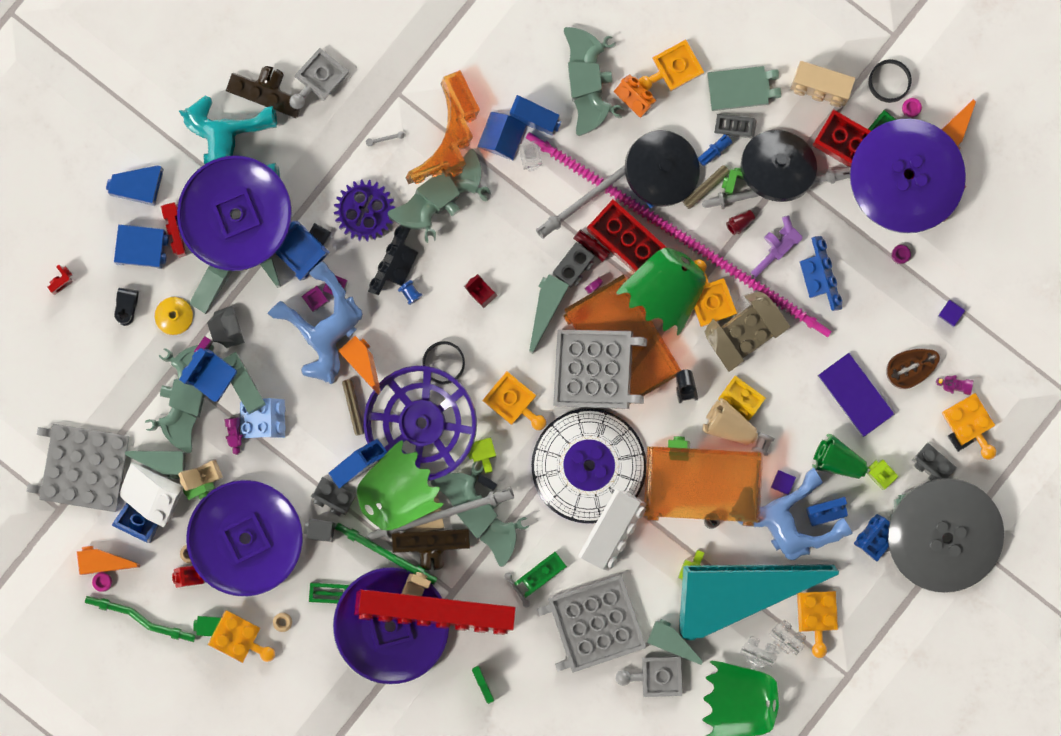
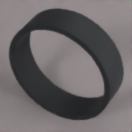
[868,59,912,103]
[423,341,465,384]

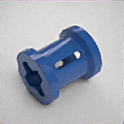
[398,280,423,305]

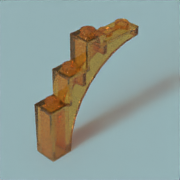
[405,70,480,184]

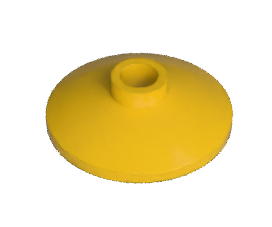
[155,297,193,335]

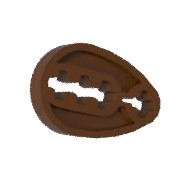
[886,349,940,389]

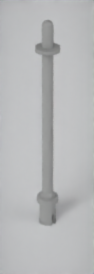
[536,165,625,239]
[702,166,850,209]
[368,487,514,540]

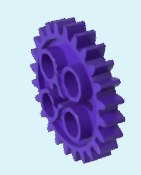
[334,179,396,242]

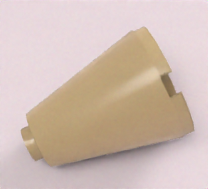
[702,398,758,445]

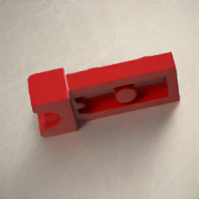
[161,202,187,258]

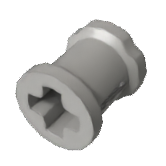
[752,432,774,456]

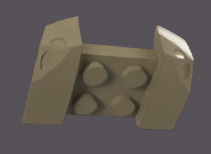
[704,292,791,372]

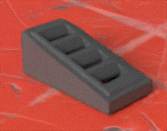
[714,114,757,139]

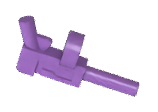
[751,215,802,278]

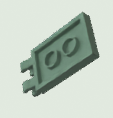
[707,66,781,111]

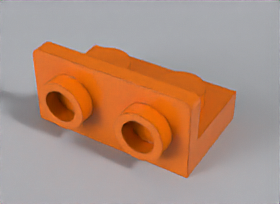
[613,74,657,118]

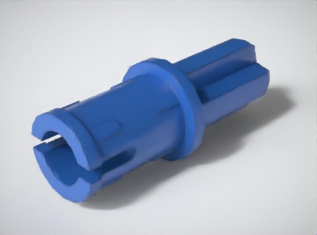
[698,134,733,166]

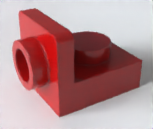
[47,265,73,295]
[172,566,204,588]

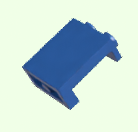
[276,221,330,281]
[114,224,169,269]

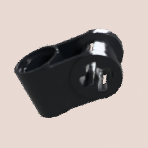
[114,288,139,326]
[676,369,698,403]

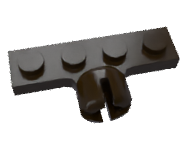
[226,66,301,118]
[392,529,470,571]

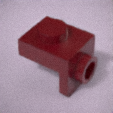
[464,274,498,308]

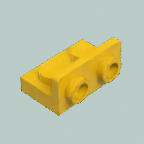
[718,376,766,421]

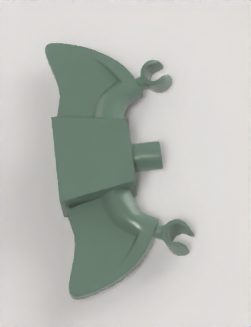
[564,27,624,136]
[388,149,491,243]
[145,345,214,453]
[431,462,529,567]

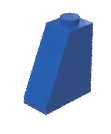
[510,95,562,135]
[106,165,164,206]
[329,438,387,488]

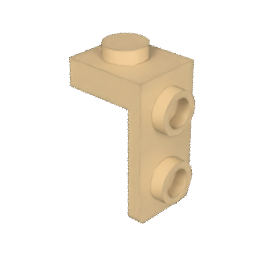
[178,460,223,491]
[401,572,431,596]

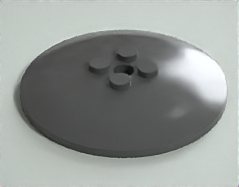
[888,478,1004,593]

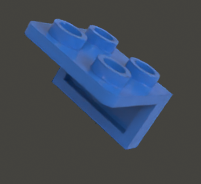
[179,348,237,402]

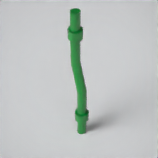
[335,522,438,585]
[85,596,196,642]

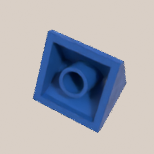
[477,112,526,161]
[112,503,159,543]

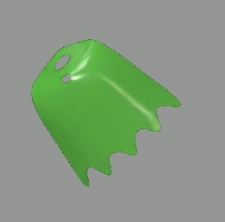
[357,440,443,531]

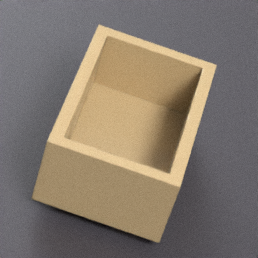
[790,61,855,107]

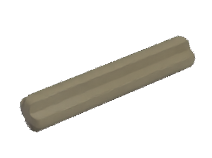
[683,165,730,209]
[342,379,364,436]

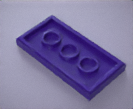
[817,353,894,437]

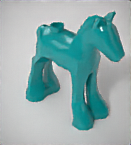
[179,95,280,177]

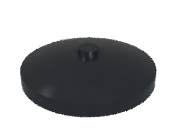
[625,130,700,207]
[741,130,817,202]

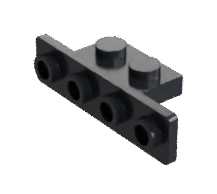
[368,225,419,295]

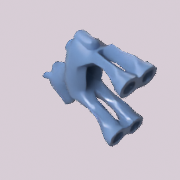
[267,261,363,384]
[729,467,853,560]

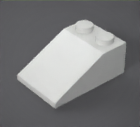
[119,462,184,527]

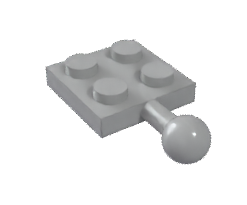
[290,48,349,109]
[616,657,682,697]

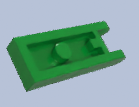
[514,552,567,598]

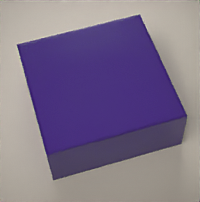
[938,300,965,327]
[770,470,796,495]

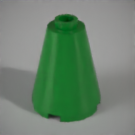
[812,434,868,479]

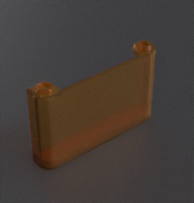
[563,274,681,405]
[643,447,763,526]

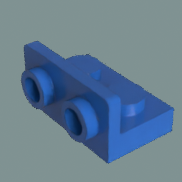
[806,497,848,526]
[854,514,890,562]

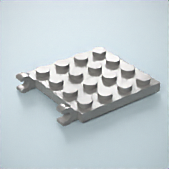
[553,330,647,409]
[26,424,130,512]
[537,575,646,673]

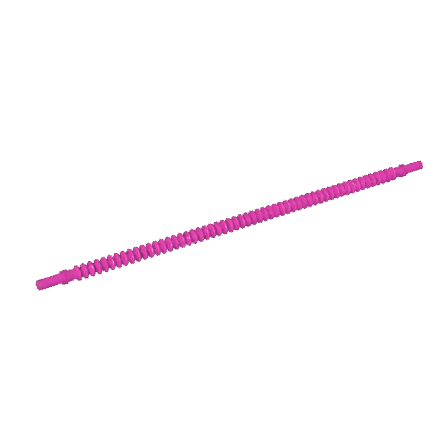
[526,132,832,337]

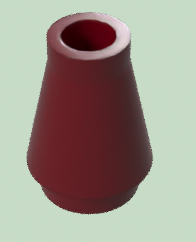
[726,210,755,235]

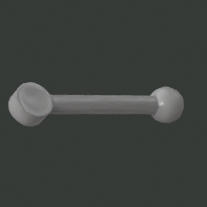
[366,131,405,146]
[504,573,530,608]

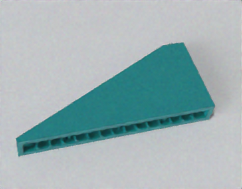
[679,564,839,640]

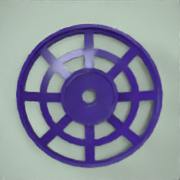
[363,366,477,480]

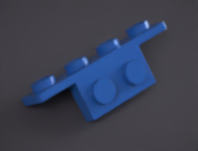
[799,236,842,311]

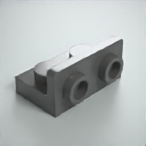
[912,443,957,481]
[311,477,356,517]

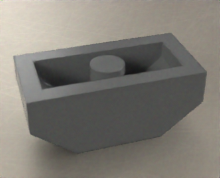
[207,306,245,349]

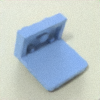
[240,398,286,438]

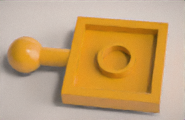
[638,39,704,91]
[694,259,737,327]
[482,371,546,430]
[942,393,996,460]
[797,591,838,658]
[208,610,275,663]

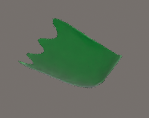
[616,248,706,336]
[702,661,779,736]

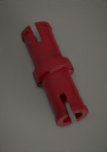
[573,229,610,262]

